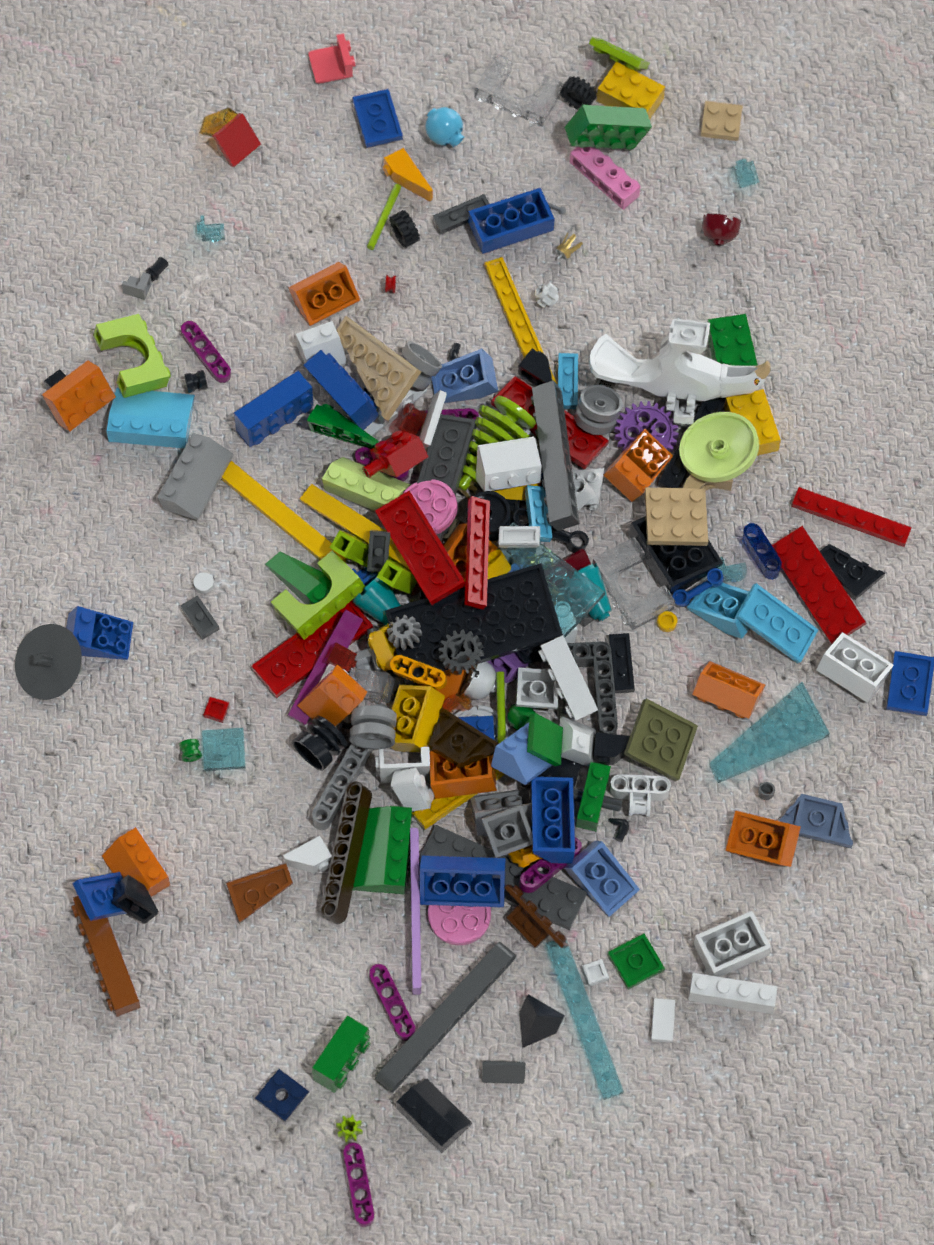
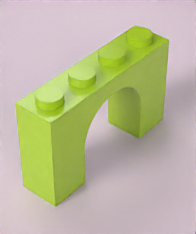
[93,314,171,398]
[329,530,417,594]
[271,550,365,640]

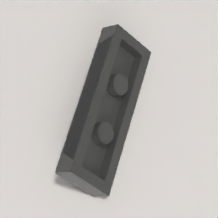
[433,194,490,234]

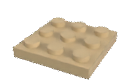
[644,488,708,546]

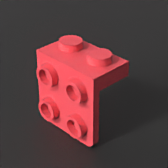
[309,33,355,84]

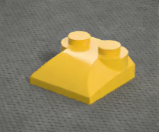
[368,623,400,671]

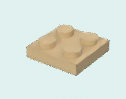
[701,101,743,141]

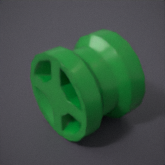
[179,739,202,762]

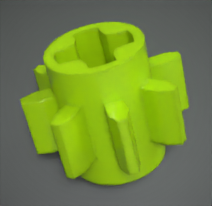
[336,1115,363,1143]

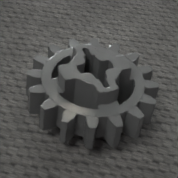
[439,630,484,675]

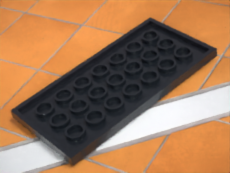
[385,563,563,685]

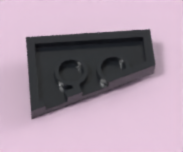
[820,544,885,600]

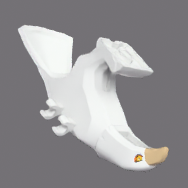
[588,319,771,413]

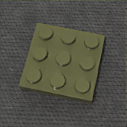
[624,698,698,781]

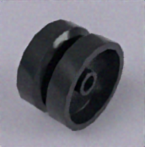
[466,491,510,541]

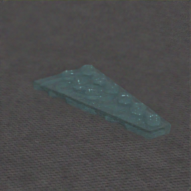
[506,522,605,638]
[709,682,830,783]

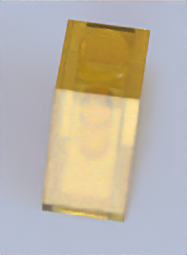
[200,107,238,136]

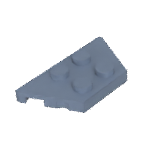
[779,794,853,849]

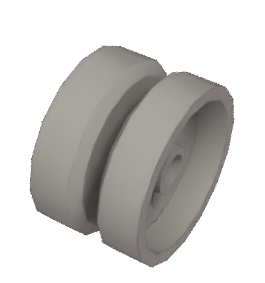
[400,341,442,390]
[574,385,623,435]
[350,705,397,750]

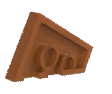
[226,863,293,924]

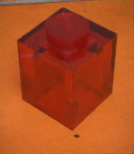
[322,642,357,672]

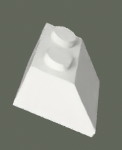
[296,321,347,377]
[516,668,559,709]

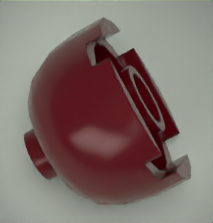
[702,213,741,246]

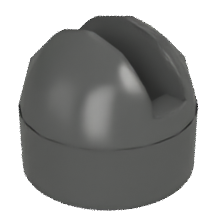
[758,782,775,800]

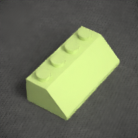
[322,457,411,511]

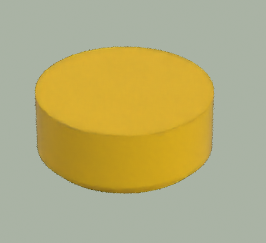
[657,611,678,632]

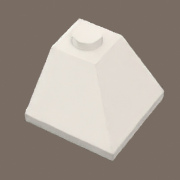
[560,717,596,767]

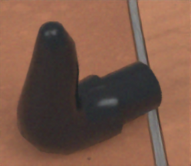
[448,343,461,361]
[609,818,629,842]

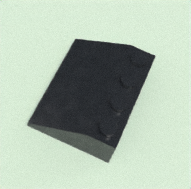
[628,516,723,598]

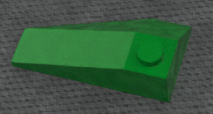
[307,404,380,449]
[265,551,332,604]

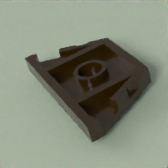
[429,707,499,768]

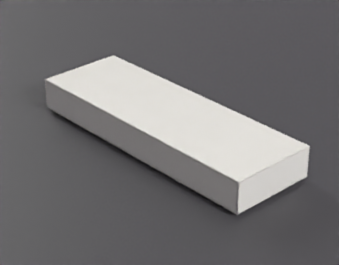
[420,390,447,449]

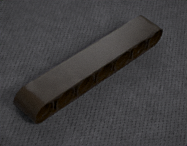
[321,781,372,924]

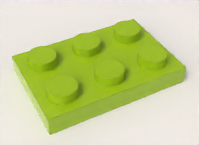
[589,37,650,71]

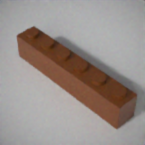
[71,896,141,1017]

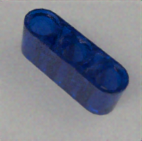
[742,523,782,580]

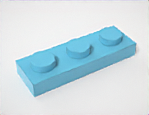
[558,353,578,409]
[525,485,552,542]

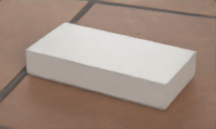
[499,526,541,548]
[651,998,675,1043]

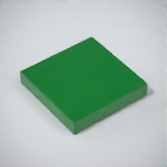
[527,713,563,767]
[607,933,665,990]

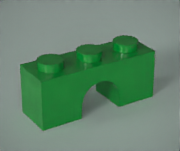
[576,762,611,832]

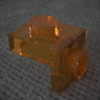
[442,693,474,713]

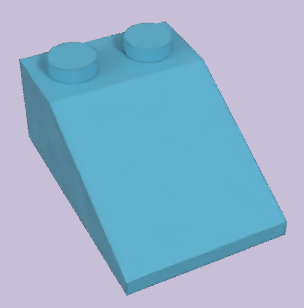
[687,583,750,639]

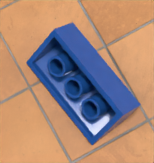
[531,777,575,864]
[420,856,506,908]

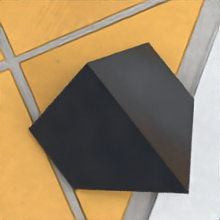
[520,994,565,1048]

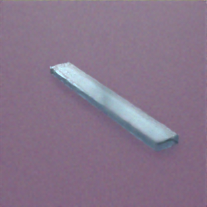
[545,940,624,1100]

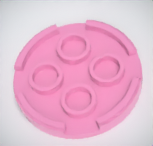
[403,479,458,534]
[428,905,491,945]

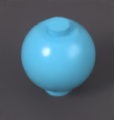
[425,107,465,148]

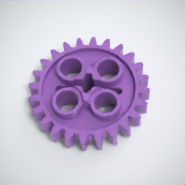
[614,401,679,453]

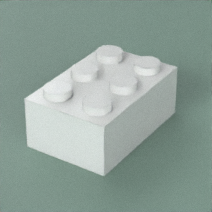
[693,911,771,977]

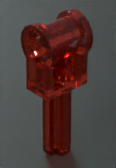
[394,402,427,435]

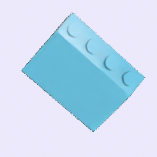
[107,388,195,449]

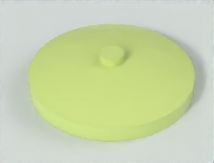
[679,412,759,482]

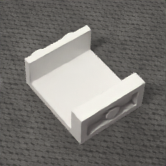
[375,747,430,784]

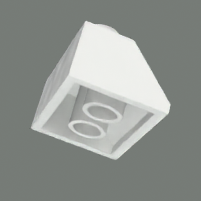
[476,437,542,491]
[817,632,894,703]

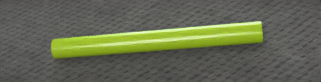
[367,184,402,250]
[496,671,506,743]

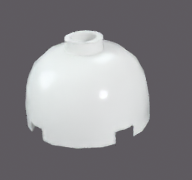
[461,661,497,700]

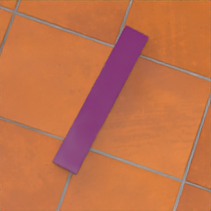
[287,610,363,726]

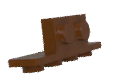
[504,884,569,948]

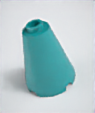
[562,563,612,622]
[353,577,401,625]

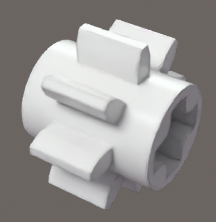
[535,283,559,308]

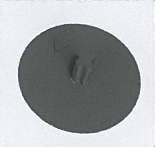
[15,624,82,700]

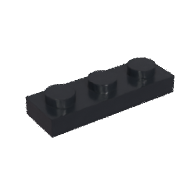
[609,633,635,693]

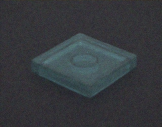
[202,728,246,771]

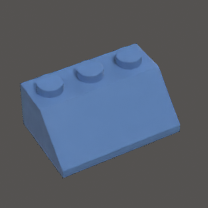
[491,723,552,785]

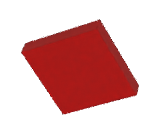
[212,113,261,167]

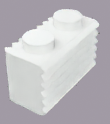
[391,767,434,811]

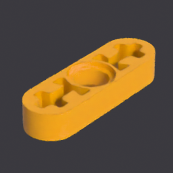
[390,655,447,690]

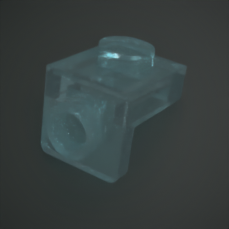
[731,158,759,188]
[197,215,225,242]
[717,556,747,583]

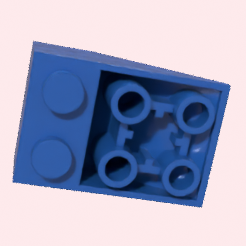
[66,606,133,660]

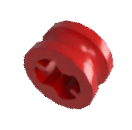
[385,275,396,293]

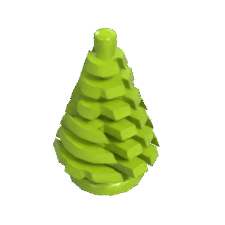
[458,395,536,491]

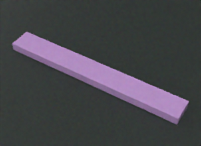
[410,828,421,995]

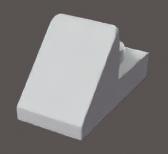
[673,398,694,428]

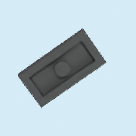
[181,596,220,640]

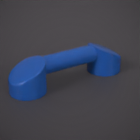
[672,568,724,607]

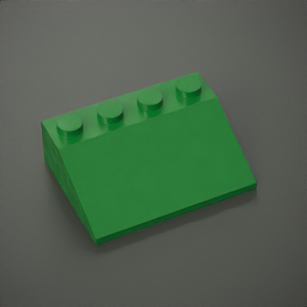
[353,806,412,895]

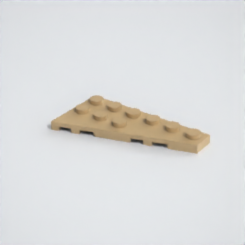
[337,316,421,421]

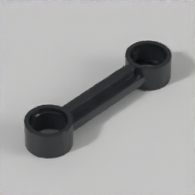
[511,508,589,553]

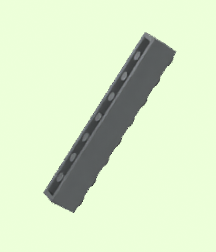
[531,380,580,531]

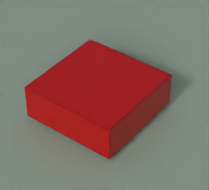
[203,697,230,723]

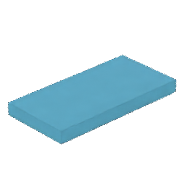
[735,583,818,664]

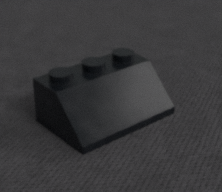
[396,1079,472,1154]

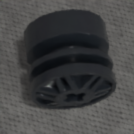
[292,715,347,771]

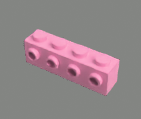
[570,147,640,210]

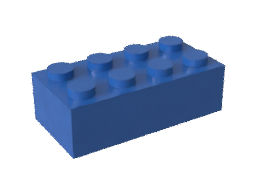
[468,188,555,254]
[304,350,379,430]
[234,371,314,448]

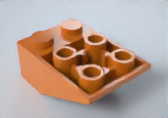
[603,429,673,502]

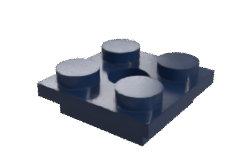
[255,1069,309,1122]

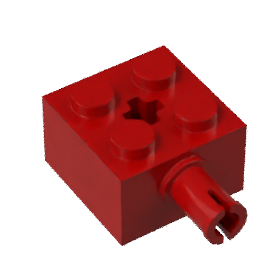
[362,430,429,478]

